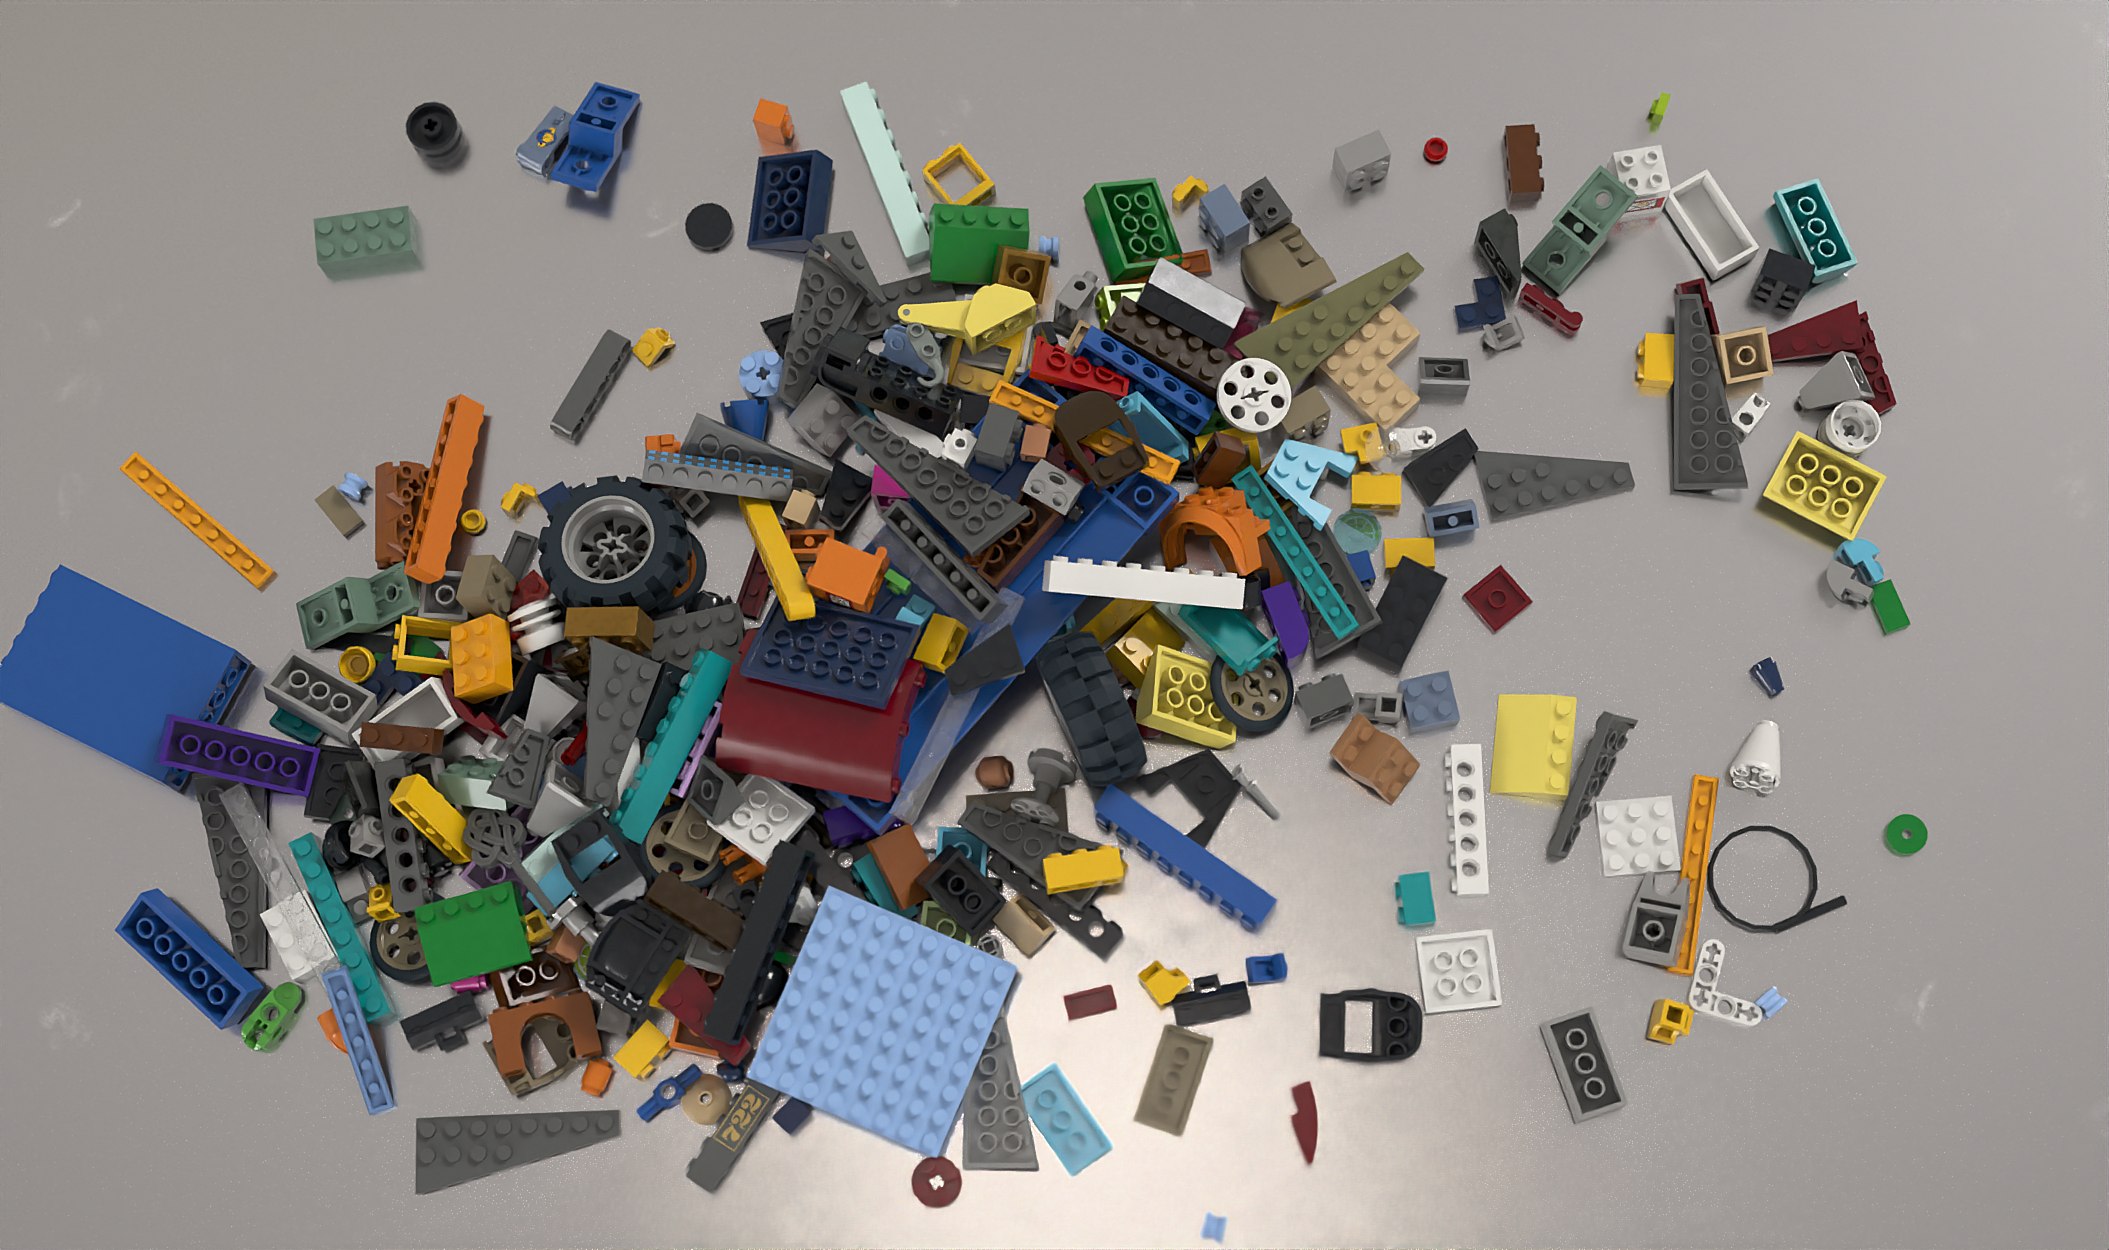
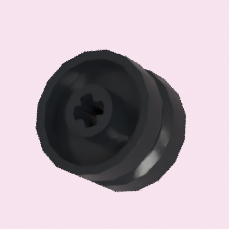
[406,102,464,163]

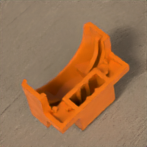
[1159,486,1270,576]

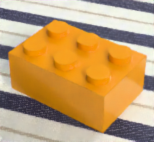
[451,613,513,704]

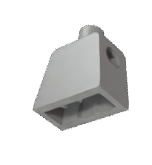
[1053,271,1098,331]

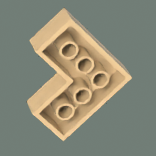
[1315,303,1420,440]

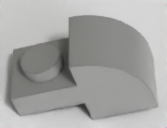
[1827,559,1874,603]
[1352,692,1403,723]
[336,864,371,923]

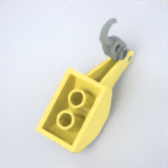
[898,283,1037,388]

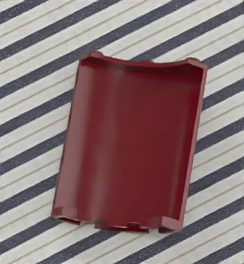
[716,628,926,803]

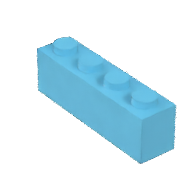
[526,835,619,917]

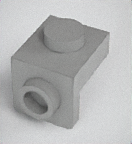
[1483,315,1525,351]

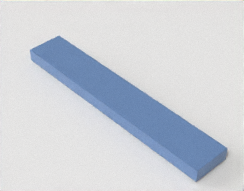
[321,965,394,1115]

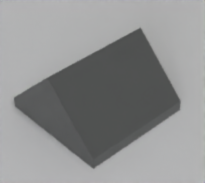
[1418,357,1470,396]
[687,755,745,825]

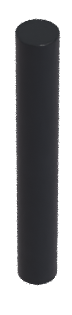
[1773,895,1847,933]

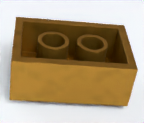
[564,607,655,655]

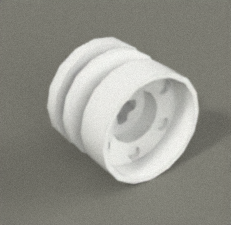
[1818,400,1881,459]
[507,598,566,656]

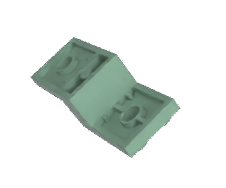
[1522,165,1638,295]
[296,561,421,649]

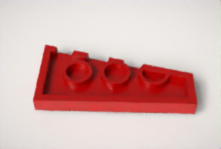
[1029,335,1129,401]

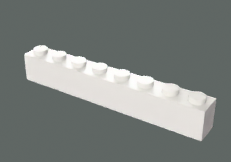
[1042,556,1245,609]

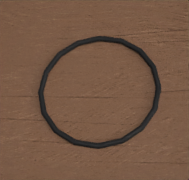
[1708,826,1818,930]

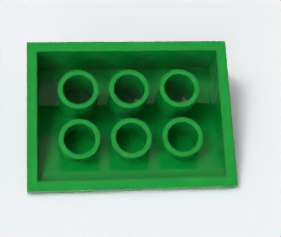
[1083,178,1185,282]
[929,203,1029,285]
[414,881,533,987]

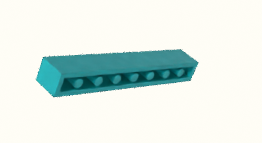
[609,648,734,844]
[288,832,398,1026]

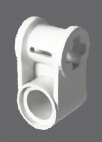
[1388,427,1436,459]

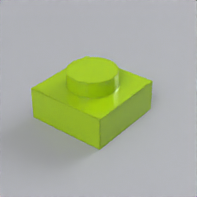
[1649,92,1671,125]

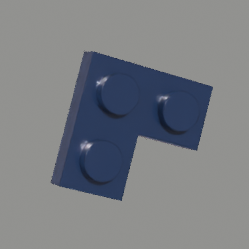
[1454,276,1506,332]
[363,651,426,705]

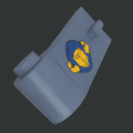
[515,105,573,175]

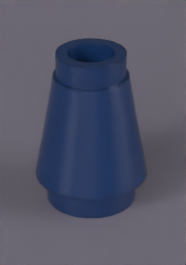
[1753,657,1785,696]

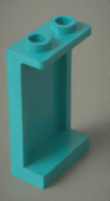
[1177,604,1280,676]

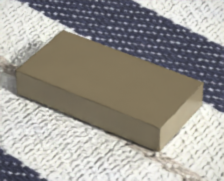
[315,485,364,538]

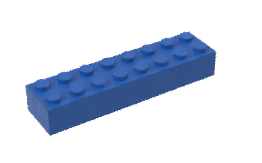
[1093,785,1278,932]

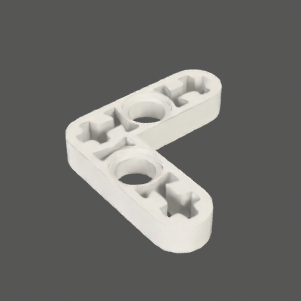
[1687,939,1762,1027]

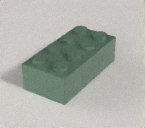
[313,206,419,273]

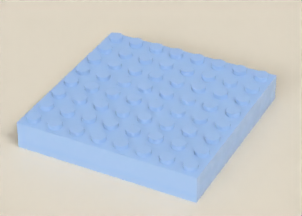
[747,886,1018,1158]

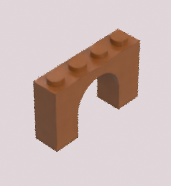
[488,989,603,1078]

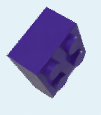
[1261,581,1310,669]

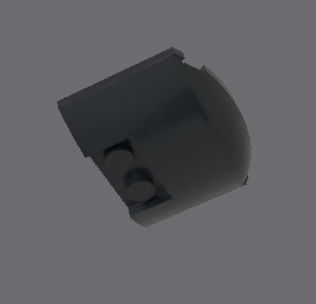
[585,899,693,1019]

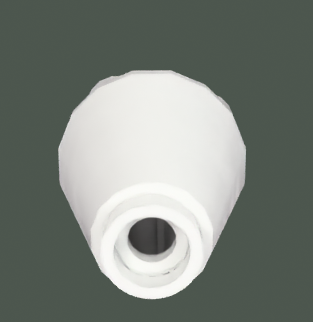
[1730,720,1781,794]

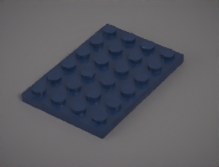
[740,595,921,709]

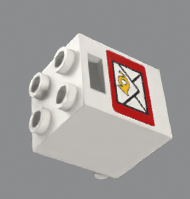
[1607,145,1671,218]

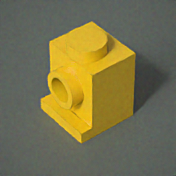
[367,883,402,922]

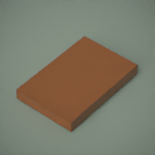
[866,823,930,912]

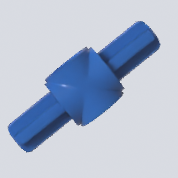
[636,1063,702,1121]

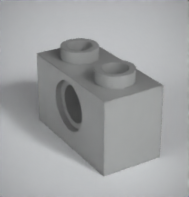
[1022,459,1085,515]

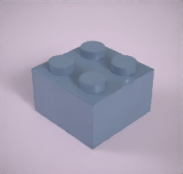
[1198,184,1250,254]
[1398,670,1460,734]

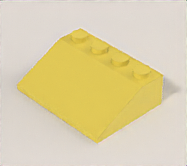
[1763,431,1887,541]
[1135,644,1239,749]
[1490,694,1577,801]

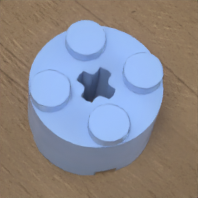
[739,350,783,405]

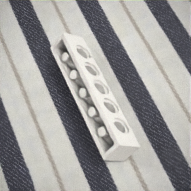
[1444,744,1489,898]

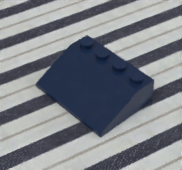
[747,149,833,252]

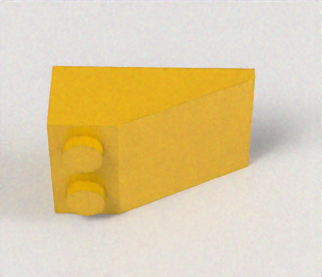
[1105,607,1186,690]

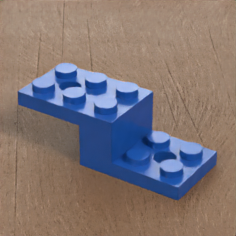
[551,82,640,192]

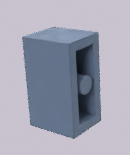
[1423,499,1480,537]

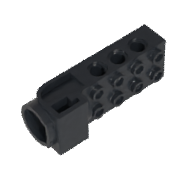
[810,327,963,438]

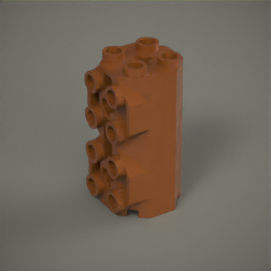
[375,461,430,570]

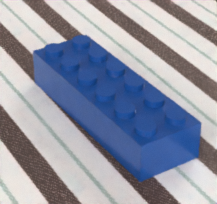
[115,888,264,1030]

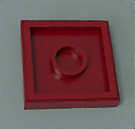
[1462,564,1533,634]

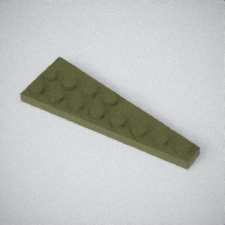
[1233,252,1424,390]

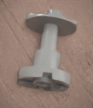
[1011,748,1077,828]
[546,893,600,968]

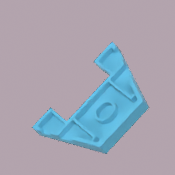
[1264,438,1358,531]

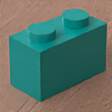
[1393,871,1436,929]

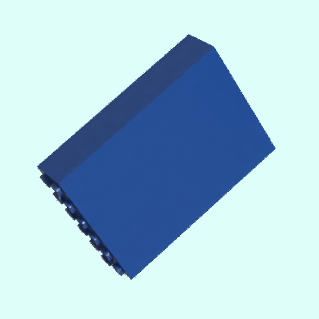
[0,564,251,792]

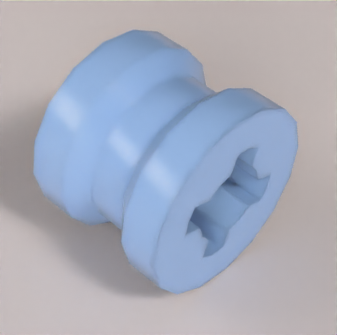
[1039,236,1059,260]
[337,472,368,501]
[1755,986,1788,1018]
[1201,1212,1227,1242]

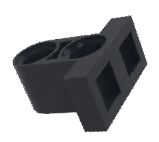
[1219,568,1271,607]

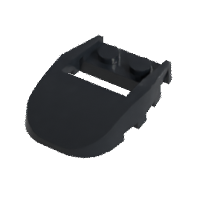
[551,807,652,917]
[1319,988,1423,1063]

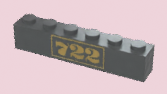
[685,1077,782,1195]

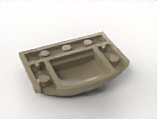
[1241,223,1337,309]

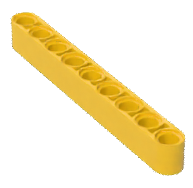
[738,495,815,621]

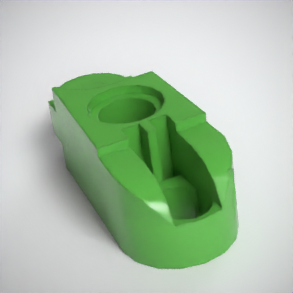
[241,982,302,1052]

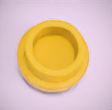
[461,509,486,534]

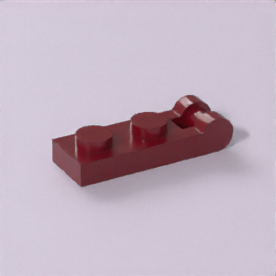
[1519,282,1583,333]

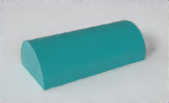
[1773,178,1858,283]

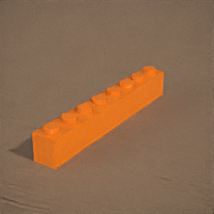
[403,394,485,584]

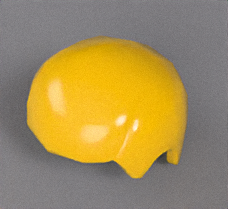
[338,646,376,683]

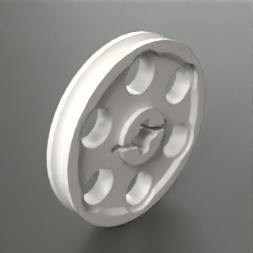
[1216,358,1291,433]

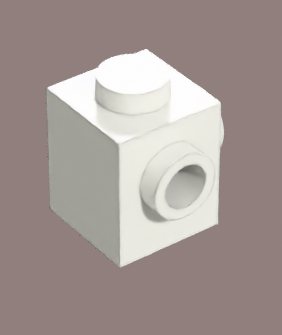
[941,428,978,471]

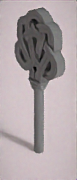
[463,807,557,916]

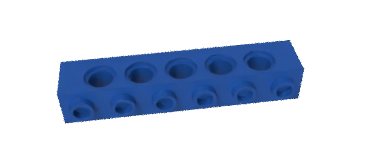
[1073,325,1217,436]

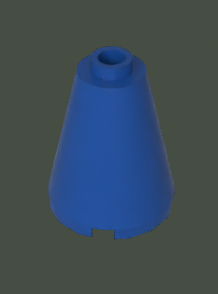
[720,400,769,441]

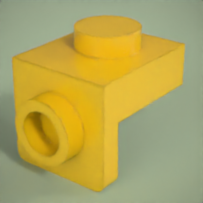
[1172,175,1209,210]
[632,328,675,367]
[501,482,539,518]

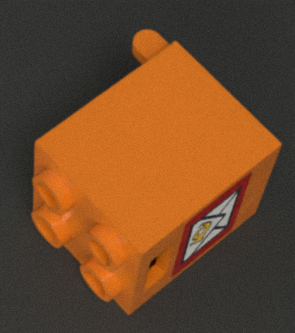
[805,537,890,613]

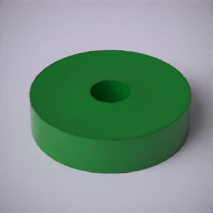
[1885,814,1928,856]

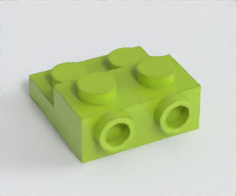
[1094,283,1145,332]

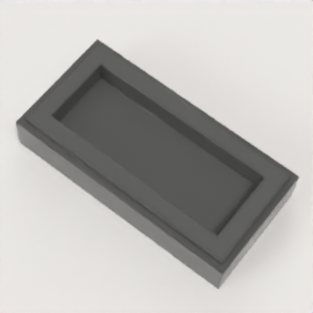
[502,530,539,584]

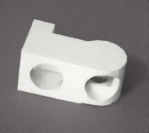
[1732,392,1771,443]

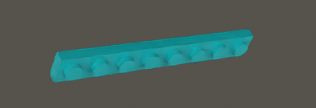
[1231,465,1360,641]

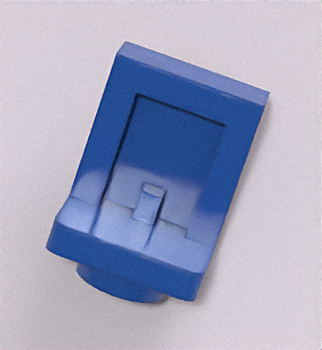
[1245,953,1288,984]

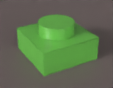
[884,568,912,596]

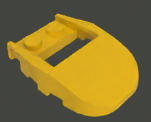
[947,328,1028,396]

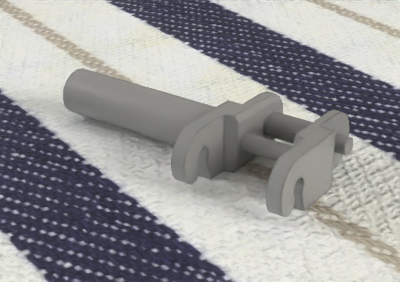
[1231,763,1280,819]

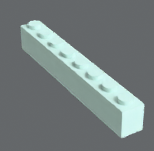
[840,81,930,266]

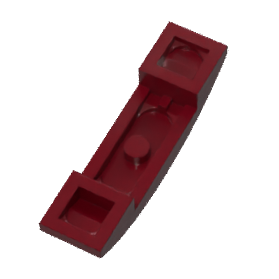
[443,668,508,740]

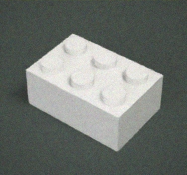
[260,890,341,984]

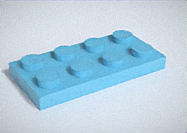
[1021,1062,1114,1177]

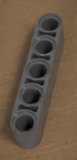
[550,329,631,440]

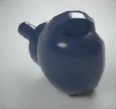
[716,1058,745,1083]

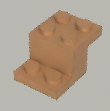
[1329,713,1420,804]

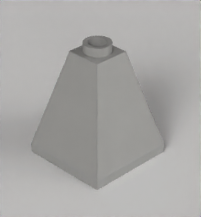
[1798,351,1875,410]
[524,674,587,741]
[526,760,592,837]

